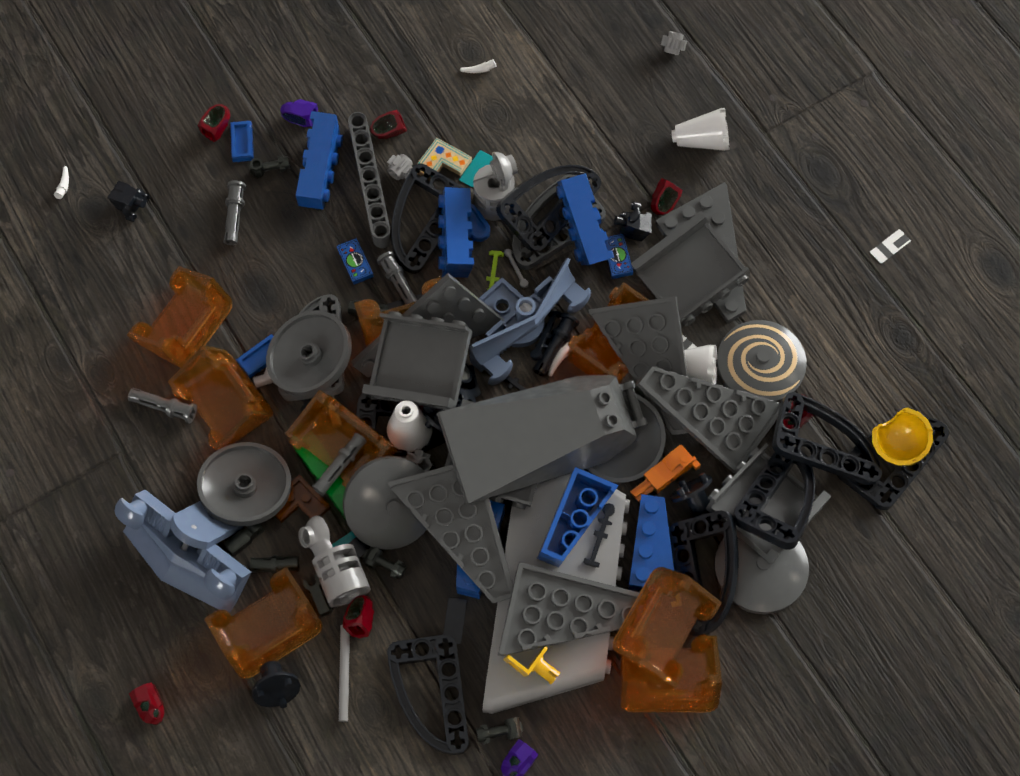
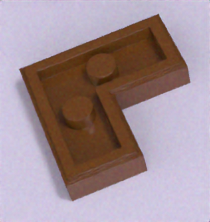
[275,474,331,523]

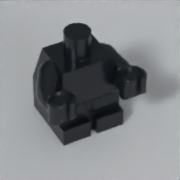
[107,181,150,222]
[614,202,652,241]

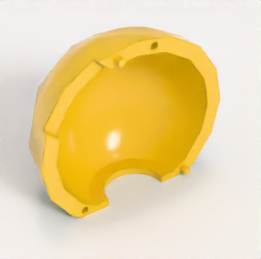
[872,408,933,466]

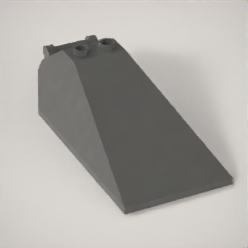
[437,375,648,505]

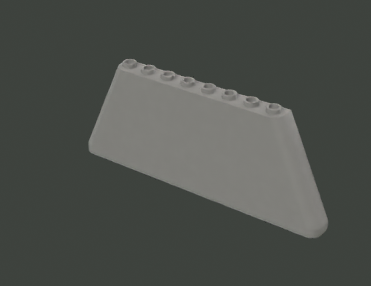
[482,470,630,714]

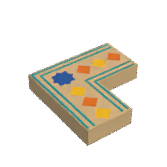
[417,138,472,181]

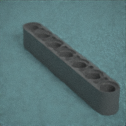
[348,112,391,248]

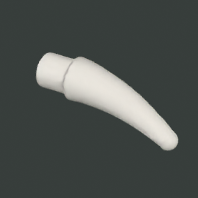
[460,59,497,73]
[54,166,69,199]
[548,342,574,377]

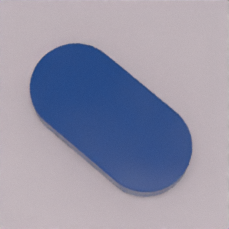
[468,204,490,242]

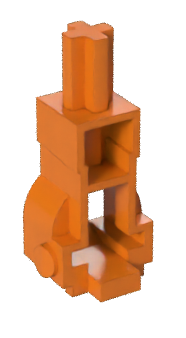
[630,444,701,502]

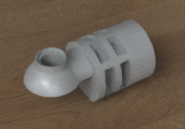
[473,152,518,221]
[299,515,371,607]

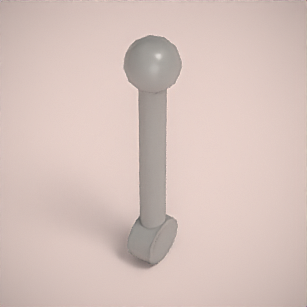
[504,249,528,288]

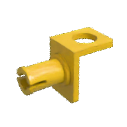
[503,647,560,684]

